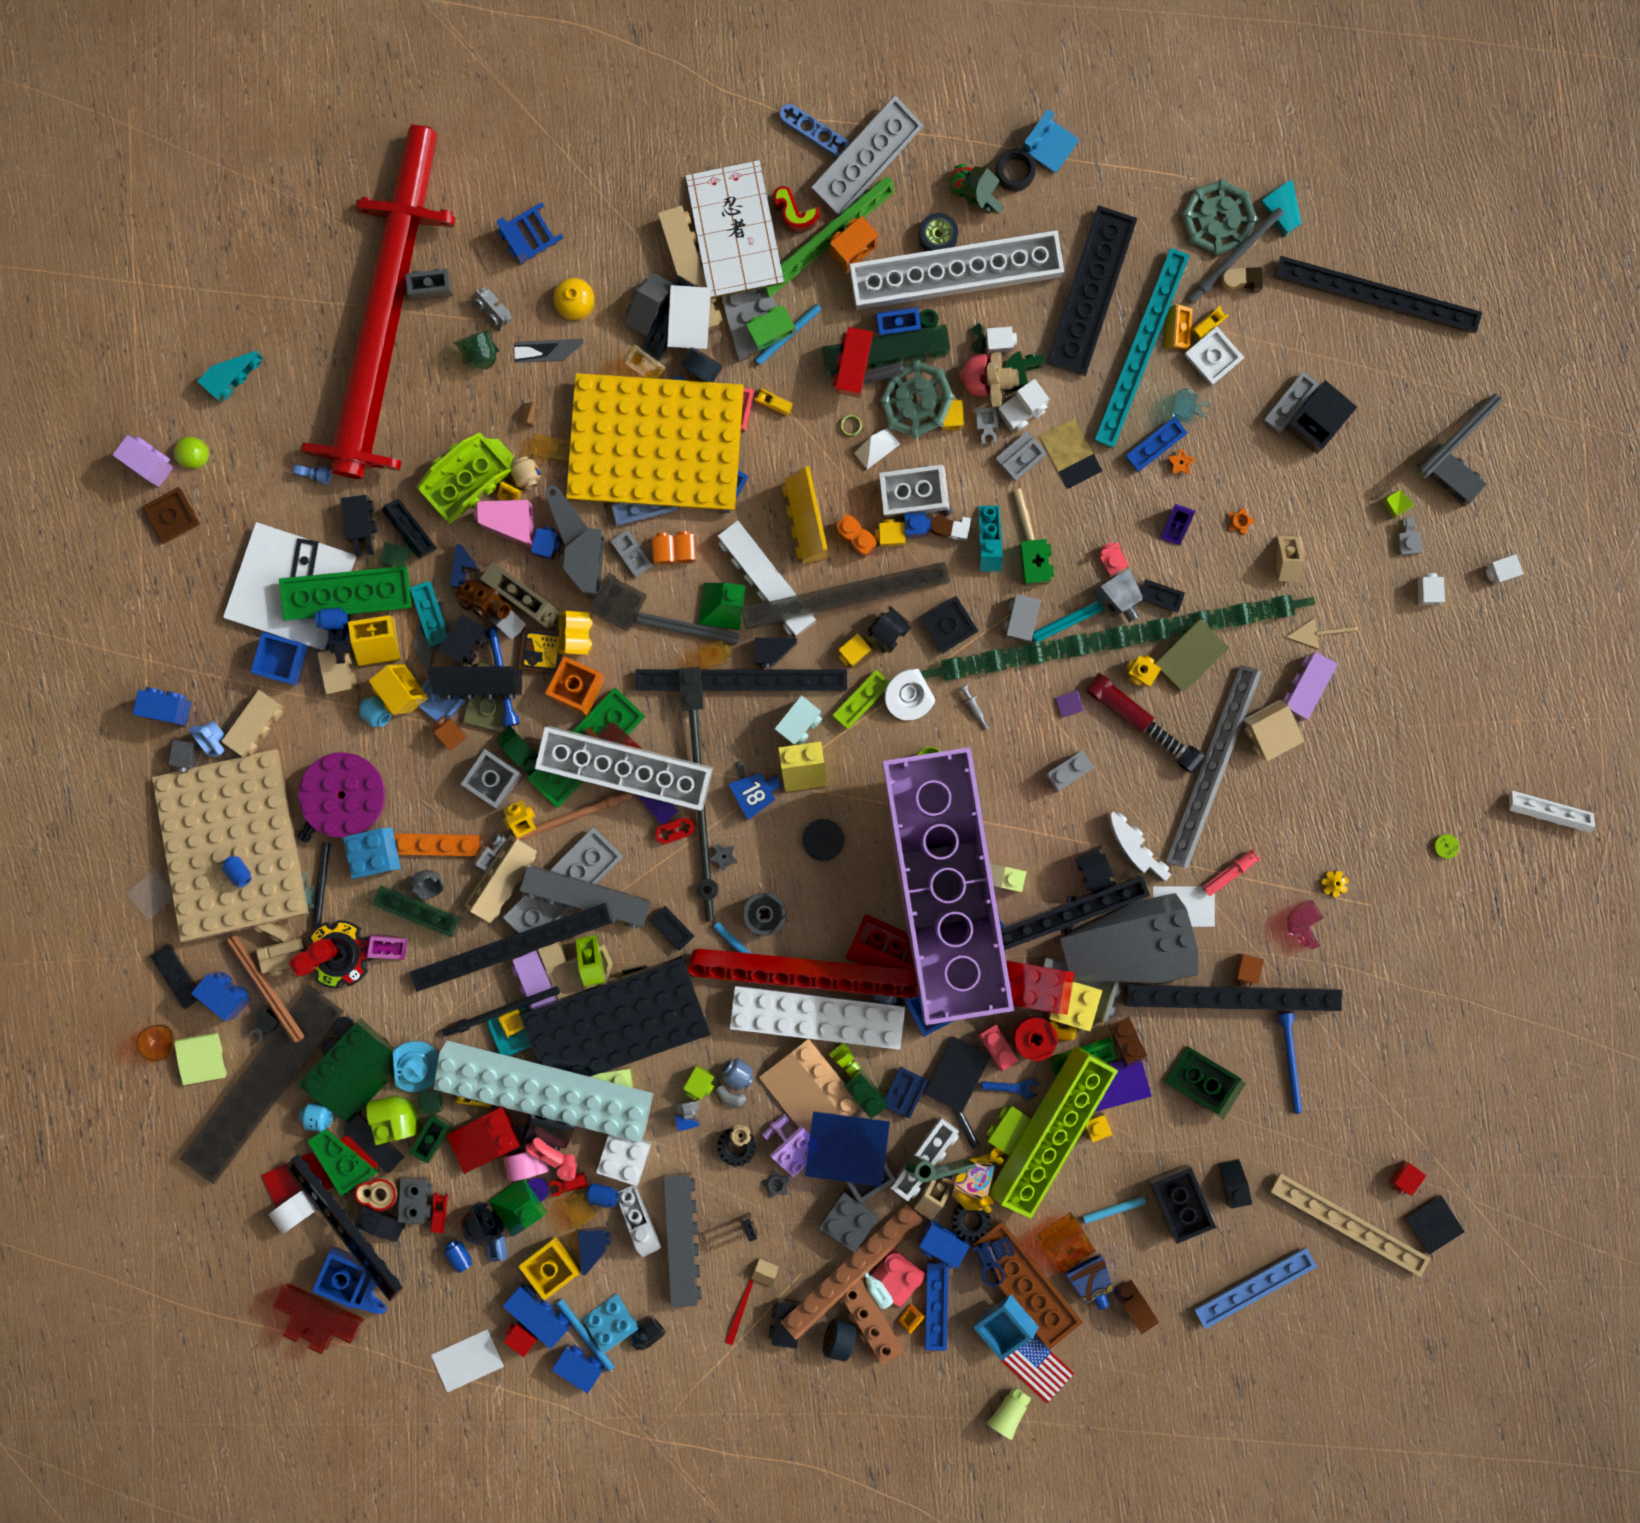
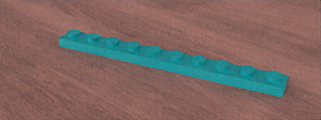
[1094,248,1190,449]

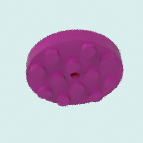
[299,752,386,838]

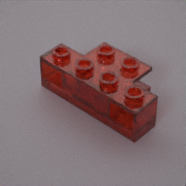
[273,1283,365,1355]

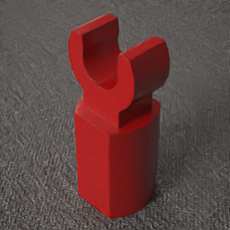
[549,1172,588,1197]

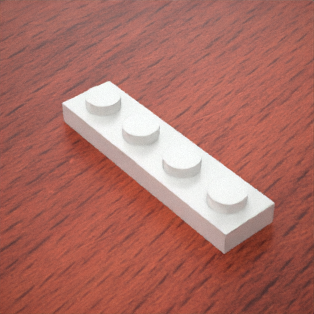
[1509,791,1595,833]

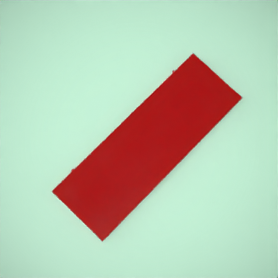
[261,1135,380,1208]

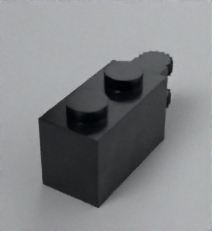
[341,495,378,557]

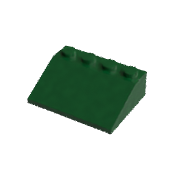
[297,1018,394,1123]

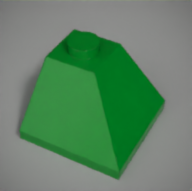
[698,583,746,630]
[488,1179,548,1237]

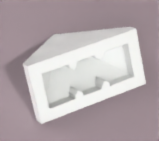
[854,428,900,470]

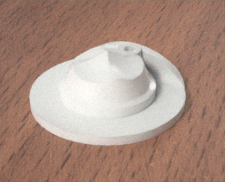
[885,669,935,720]

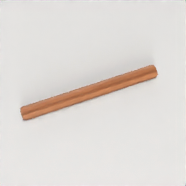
[226,935,304,1043]

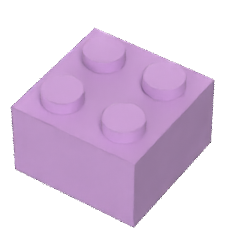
[113,435,174,487]

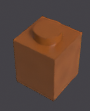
[432,715,467,751]
[1234,953,1264,987]

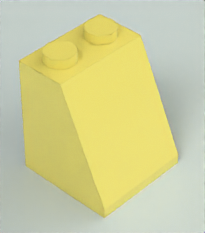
[779,741,827,792]

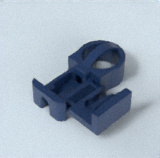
[972,1236,1015,1287]

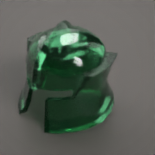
[453,330,500,371]

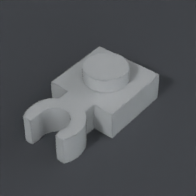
[975,407,998,445]

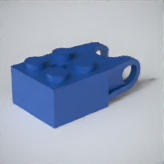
[312,1246,396,1314]

